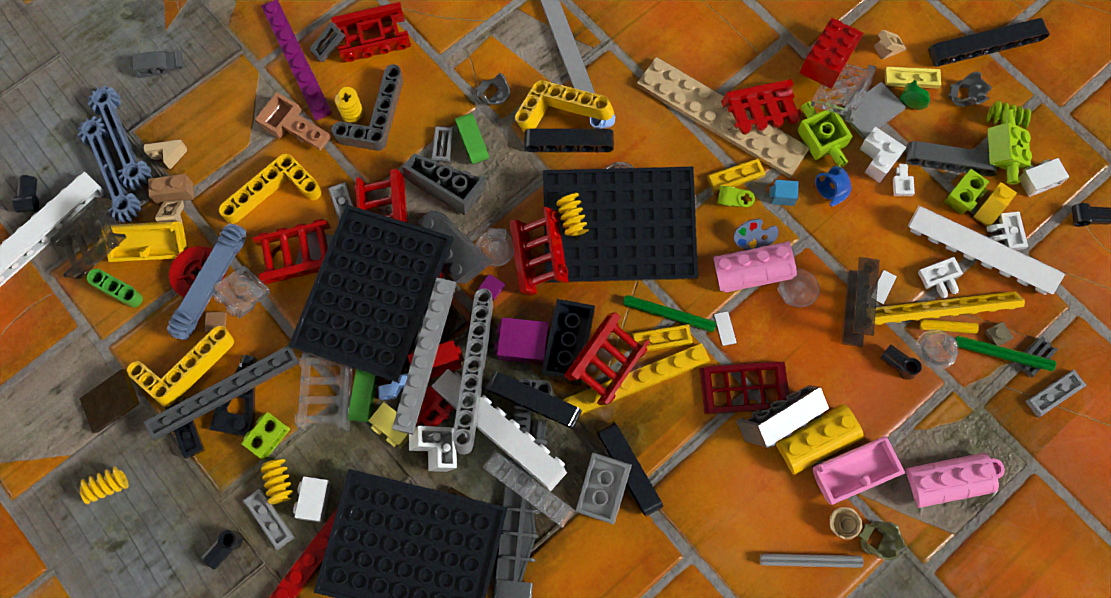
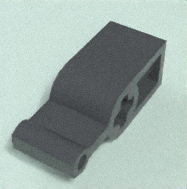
[132,50,183,78]

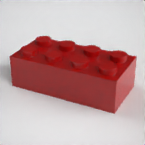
[799,17,864,89]

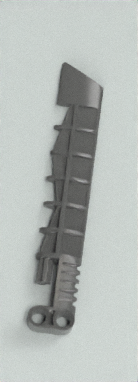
[492,379,553,598]

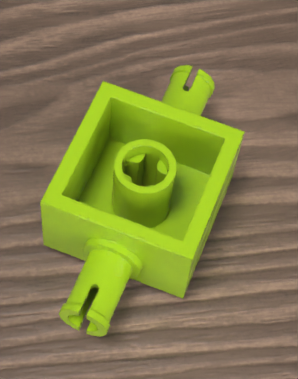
[797,101,853,167]
[988,109,1032,184]

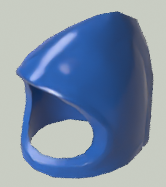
[815,166,852,207]

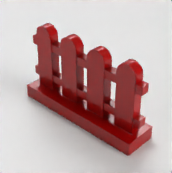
[721,79,801,135]

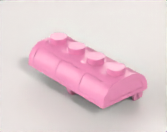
[713,241,797,293]
[813,436,905,505]
[905,453,999,508]

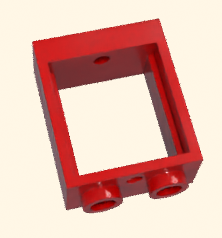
[407,340,464,379]

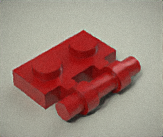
[415,386,454,427]

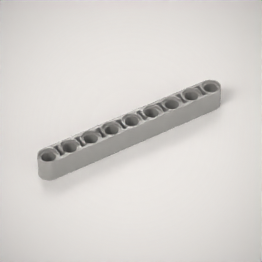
[453,289,493,454]

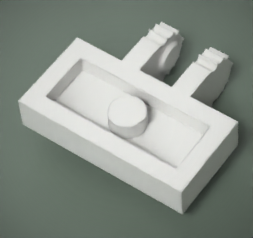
[987,212,1028,250]
[918,257,963,298]

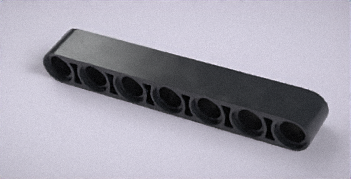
[928,18,1050,67]

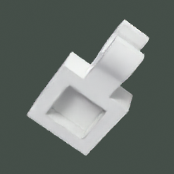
[893,164,915,196]

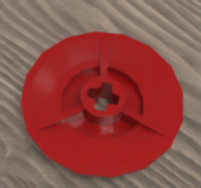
[169,246,226,298]

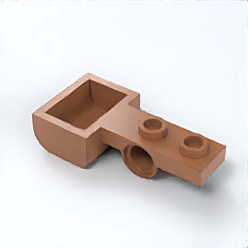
[255,92,331,151]

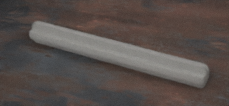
[760,554,863,568]

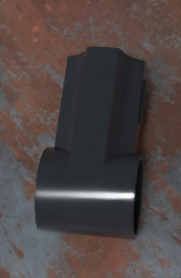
[13,175,39,213]
[1071,203,1111,227]
[880,344,922,380]
[201,530,243,570]

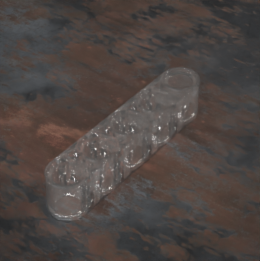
[482,451,575,528]

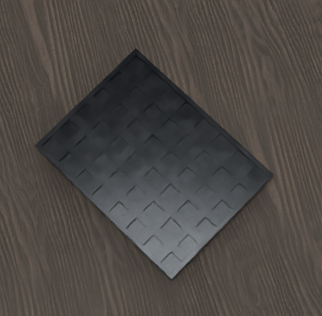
[543,166,698,283]

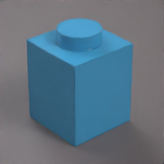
[769,180,798,206]

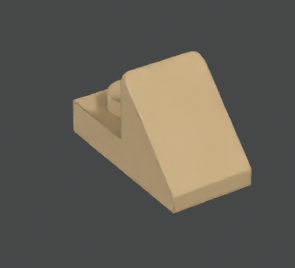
[874,30,906,59]
[144,140,187,169]
[155,200,184,225]

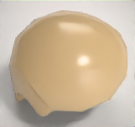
[830,507,862,539]

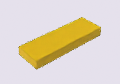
[707,158,766,194]
[632,324,693,352]

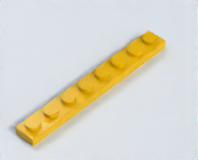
[865,291,1025,325]
[563,343,710,415]

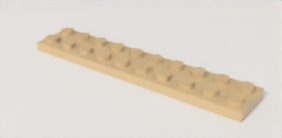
[637,57,810,178]

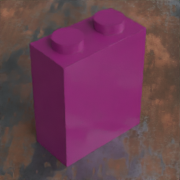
[494,318,549,365]

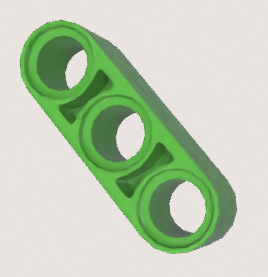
[455,113,489,165]
[87,269,143,308]
[348,370,378,423]

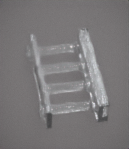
[295,352,353,431]

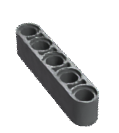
[906,141,998,177]

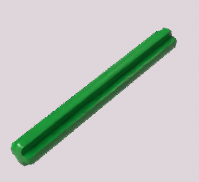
[623,295,716,332]
[954,335,1057,372]

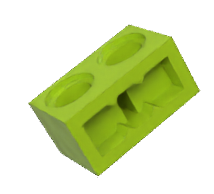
[944,169,989,215]
[241,412,290,461]

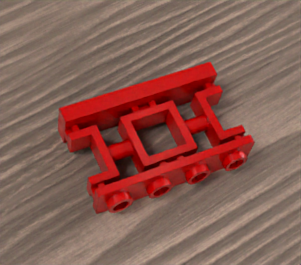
[331,2,411,63]

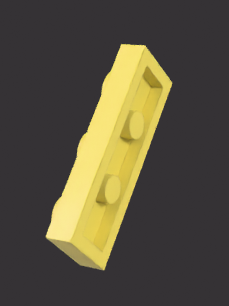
[884,67,941,89]

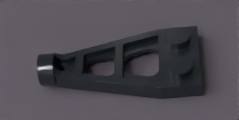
[209,355,257,437]

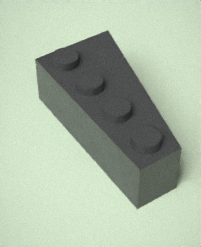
[403,154,486,215]

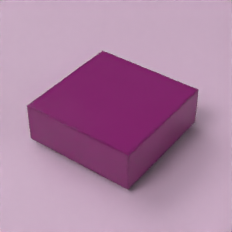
[479,274,505,301]

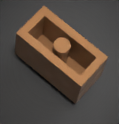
[148,174,194,205]

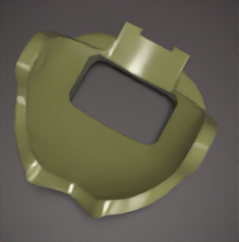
[858,521,906,560]

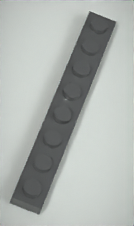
[144,346,299,441]

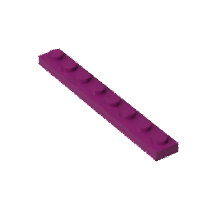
[261,0,332,121]

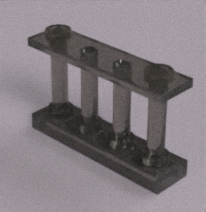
[50,197,126,279]
[842,257,880,347]

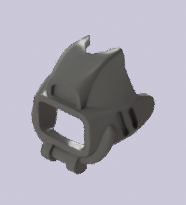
[948,71,992,107]
[475,73,510,105]

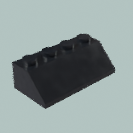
[542,299,595,386]

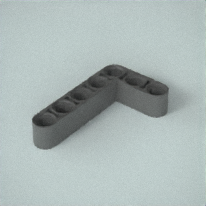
[331,64,403,151]

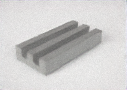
[431,126,454,163]

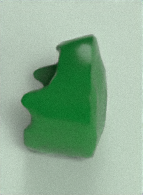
[900,80,930,110]

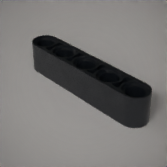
[524,129,614,152]
[485,370,582,429]
[596,421,663,517]

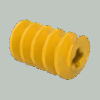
[335,87,364,123]
[556,193,589,236]
[261,459,293,505]
[80,466,129,504]

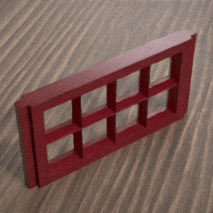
[699,361,789,415]

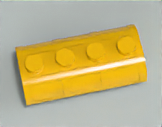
[101,221,187,262]
[776,404,864,475]

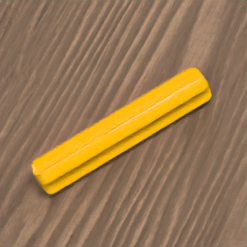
[919,319,979,334]

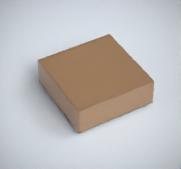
[204,312,227,332]

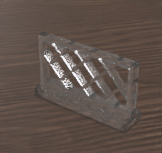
[811,64,876,123]

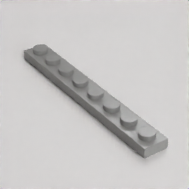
[392,278,456,435]

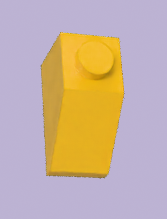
[973,182,1017,227]

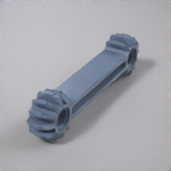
[88,85,152,191]
[77,116,142,224]
[167,223,247,340]

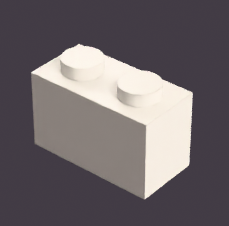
[1019,158,1069,197]
[293,477,331,523]

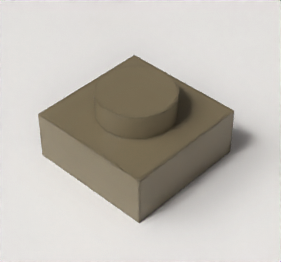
[984,322,1014,346]

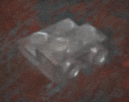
[213,266,270,319]

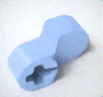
[378,373,408,400]

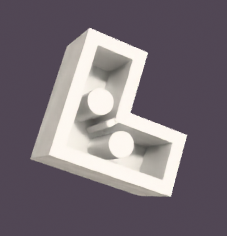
[859,127,906,183]
[409,426,457,472]

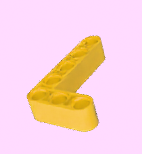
[515,81,614,133]
[219,154,321,224]
[127,326,234,407]

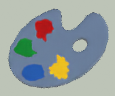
[734,219,778,250]

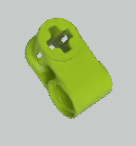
[717,185,755,207]

